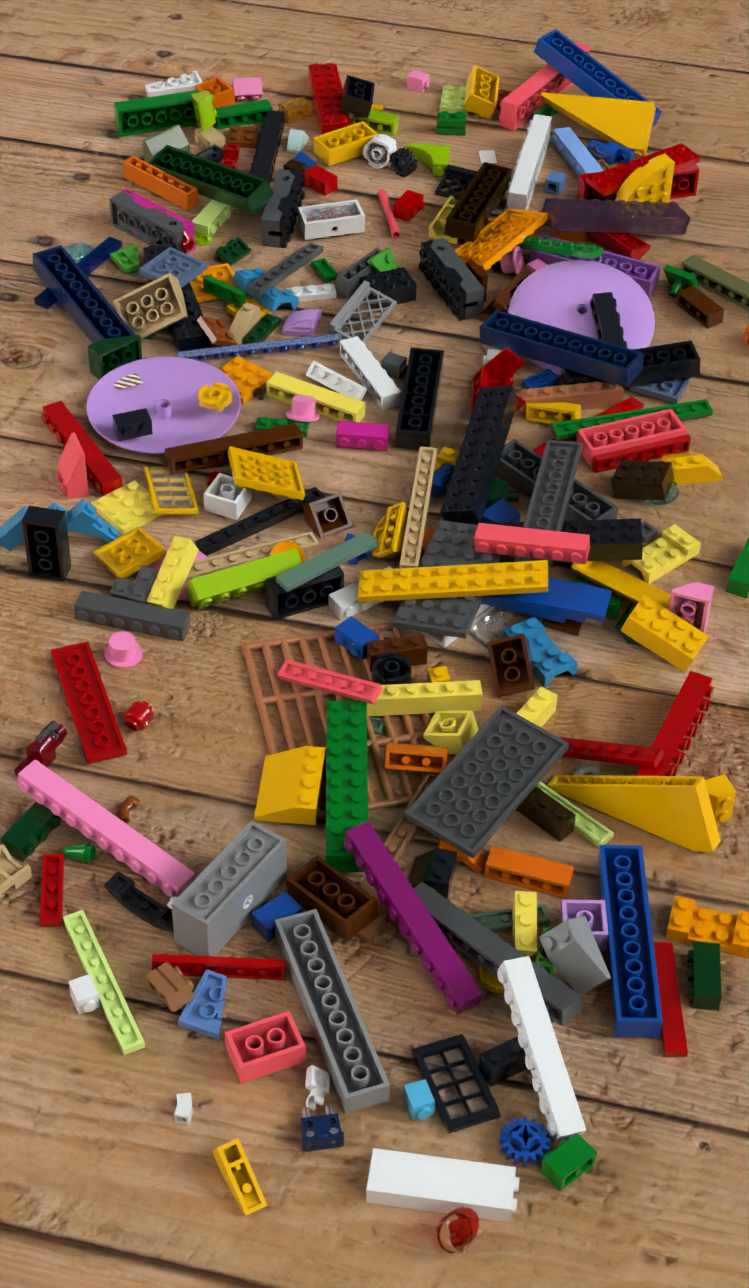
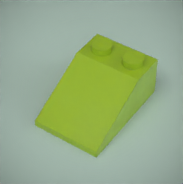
[191,90,217,132]

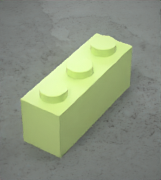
[192,199,231,236]

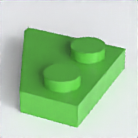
[110,244,140,274]
[367,247,398,273]

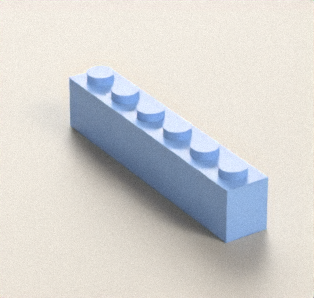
[551,127,604,177]

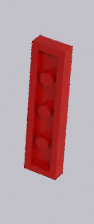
[40,853,65,927]

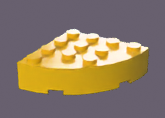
[607,154,675,227]

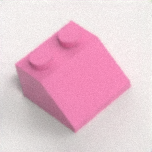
[232,77,263,101]

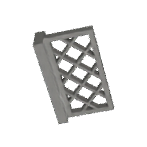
[329,280,397,344]

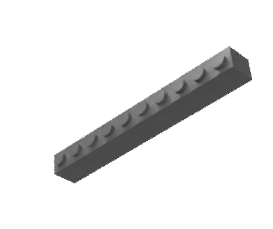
[413,882,581,1026]

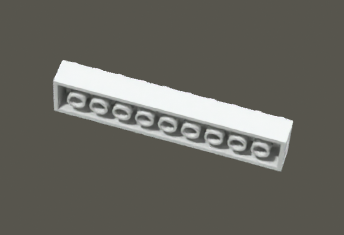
[504,114,552,211]

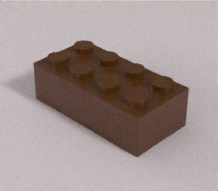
[286,855,378,941]

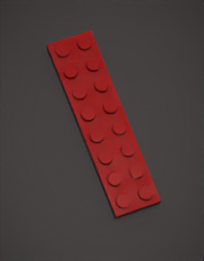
[586,143,701,197]
[51,641,127,764]

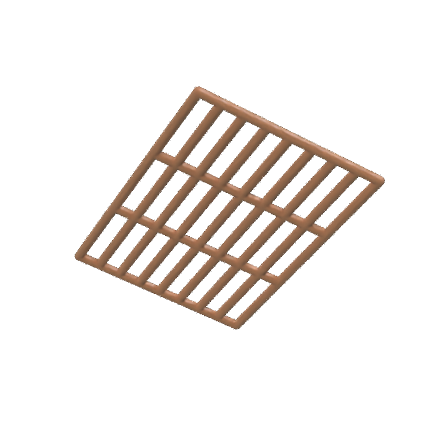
[242,622,436,819]

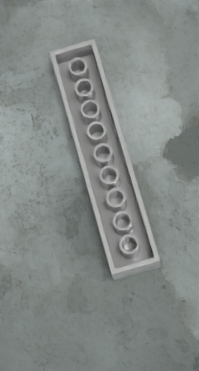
[275,909,390,1114]

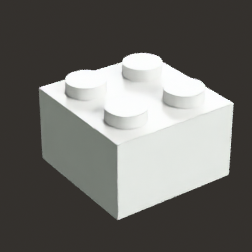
[203,473,252,520]

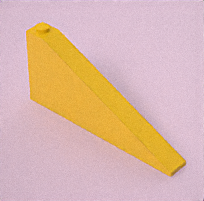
[541,92,656,157]
[547,775,721,853]

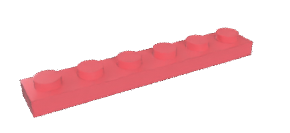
[277,659,383,705]

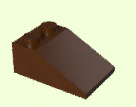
[487,633,535,698]

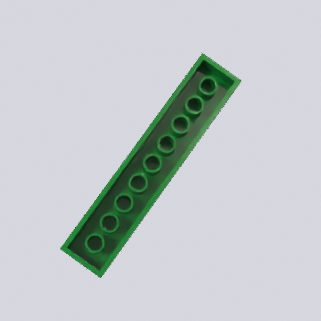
[326,701,368,872]

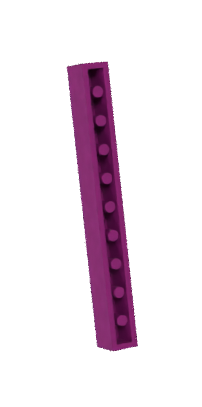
[344,821,483,1015]

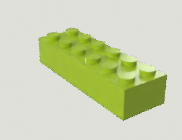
[185,548,302,609]

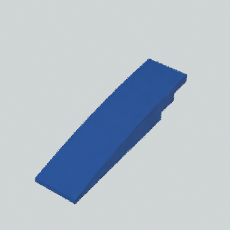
[481,578,612,623]

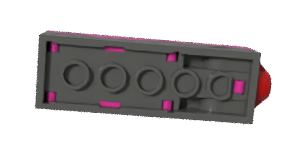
[109,189,195,254]

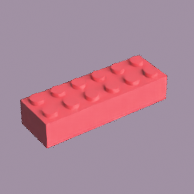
[576,409,687,467]

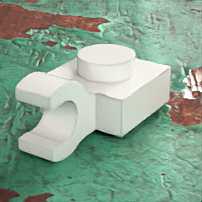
[305,1065,330,1110]

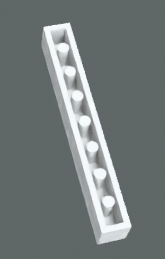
[497,956,586,1143]

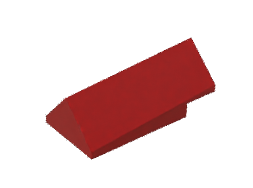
[584,220,651,260]

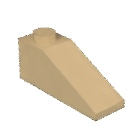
[229,303,260,349]

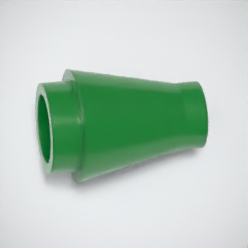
[62,843,96,864]

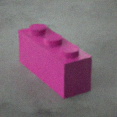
[336,421,390,451]

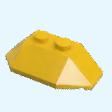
[660,452,723,485]
[371,501,408,558]

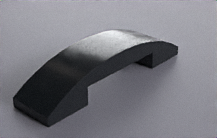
[104,871,173,932]

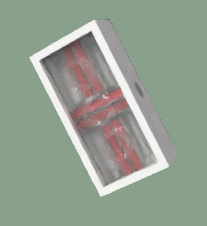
[298,199,365,240]

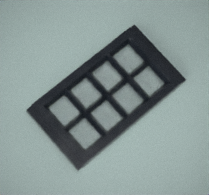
[412,1034,501,1133]

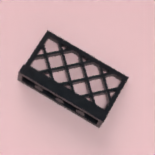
[435,164,478,200]

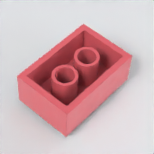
[225,1011,306,1084]

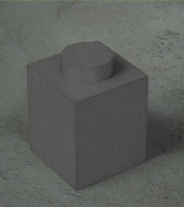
[381,352,408,380]

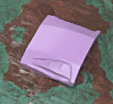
[282,309,322,338]

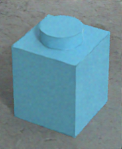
[403,1079,435,1121]

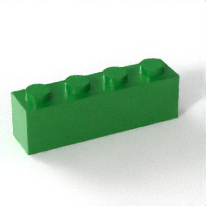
[213,99,273,130]
[726,538,749,598]

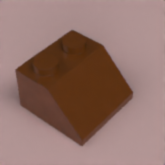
[302,492,353,538]

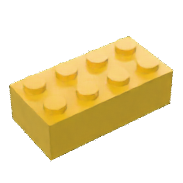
[464,65,500,119]
[313,121,378,166]
[620,594,709,673]

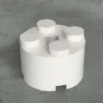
[363,134,397,169]

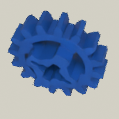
[499,1116,551,1167]

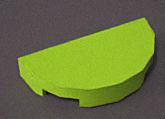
[194,231,213,246]

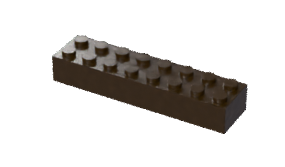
[444,162,513,242]

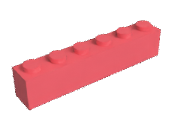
[474,523,590,564]

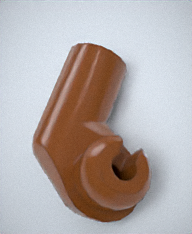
[119,796,140,823]

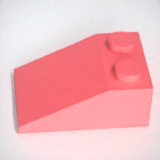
[55,432,89,500]

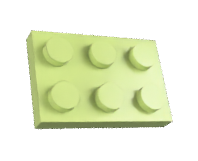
[440,85,468,114]

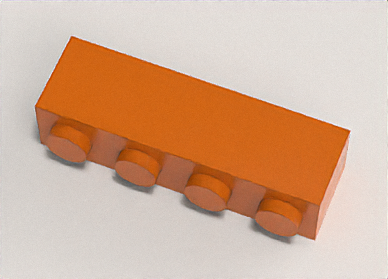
[484,846,574,899]

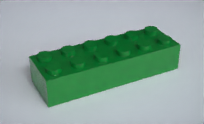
[114,90,200,137]

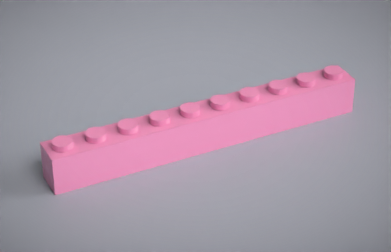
[18,759,195,898]

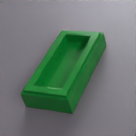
[311,258,339,283]

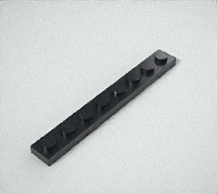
[195,487,325,556]

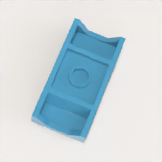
[233,268,299,312]
[502,616,578,688]

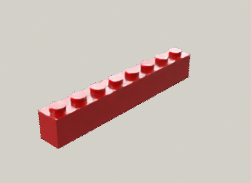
[41,401,123,496]

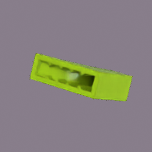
[406,143,451,177]

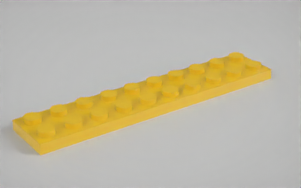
[358,560,548,602]

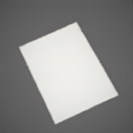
[479,150,497,163]

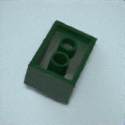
[88,335,142,380]

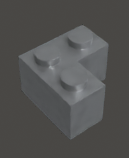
[110,566,159,604]

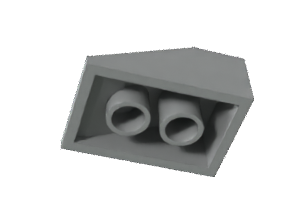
[539,916,611,995]

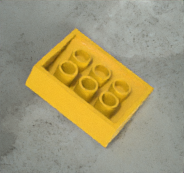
[254,746,326,826]

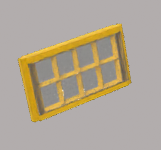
[143,467,199,514]

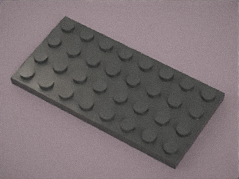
[393,520,502,639]
[405,705,569,859]

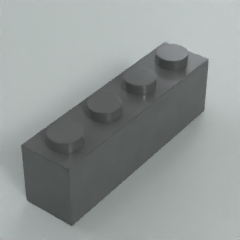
[337,248,382,298]

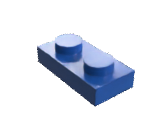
[522,369,559,389]

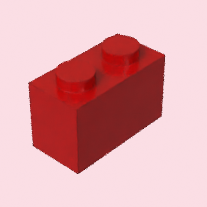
[304,165,338,196]
[393,190,425,222]

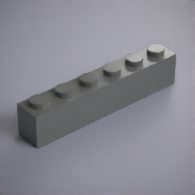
[74,591,191,641]

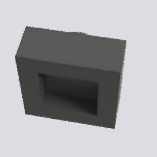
[641,521,658,543]

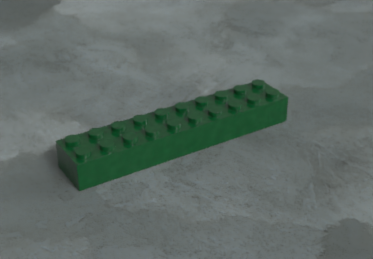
[149,145,274,214]

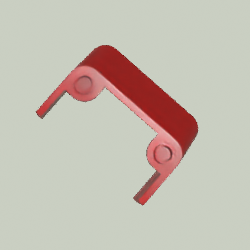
[471,347,526,414]

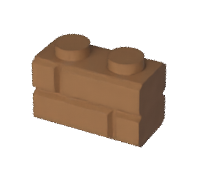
[146,962,194,1012]

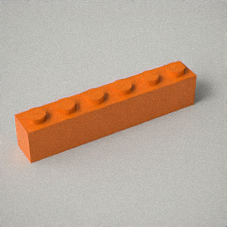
[123,156,199,211]

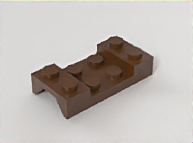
[479,267,532,322]

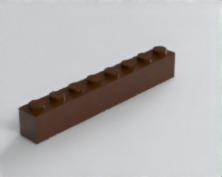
[165,423,303,475]

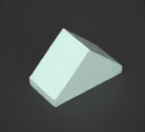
[286,129,309,154]

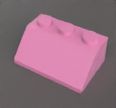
[669,582,715,633]

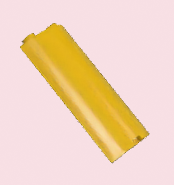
[571,561,671,610]

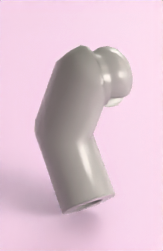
[570,764,601,775]

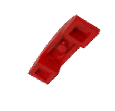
[220,144,240,169]

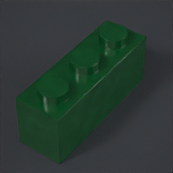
[1,802,61,862]
[687,941,722,1010]

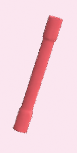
[377,189,401,239]

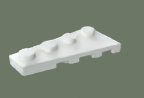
[145,70,202,97]

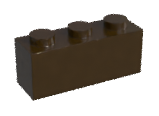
[516,787,576,842]

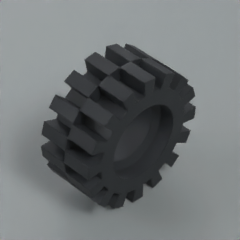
[389,147,417,177]

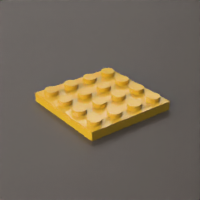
[228,446,305,500]

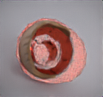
[436,1207,479,1254]

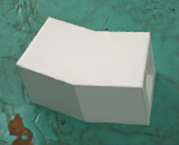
[174,1093,193,1125]

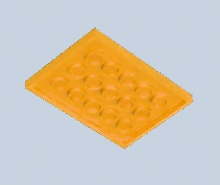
[455,208,549,271]

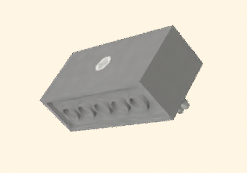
[167,821,287,957]

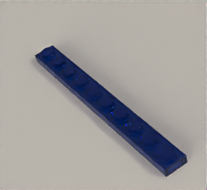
[177,333,342,361]

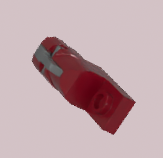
[14,720,67,776]

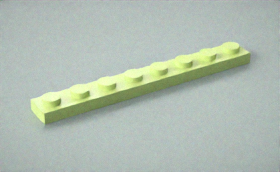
[62,910,145,1055]

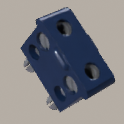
[301,1105,344,1152]

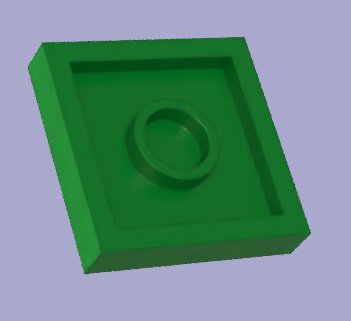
[663,264,699,298]

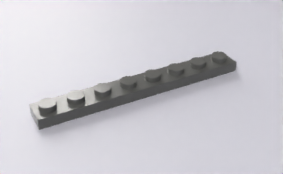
[246,242,324,297]

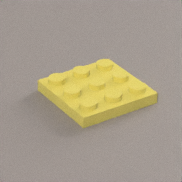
[91,480,164,535]

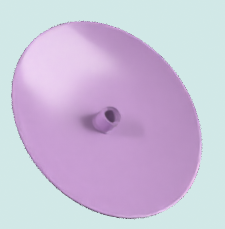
[508,260,655,376]
[86,357,241,454]

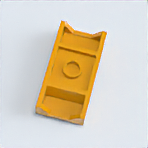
[665,896,749,958]

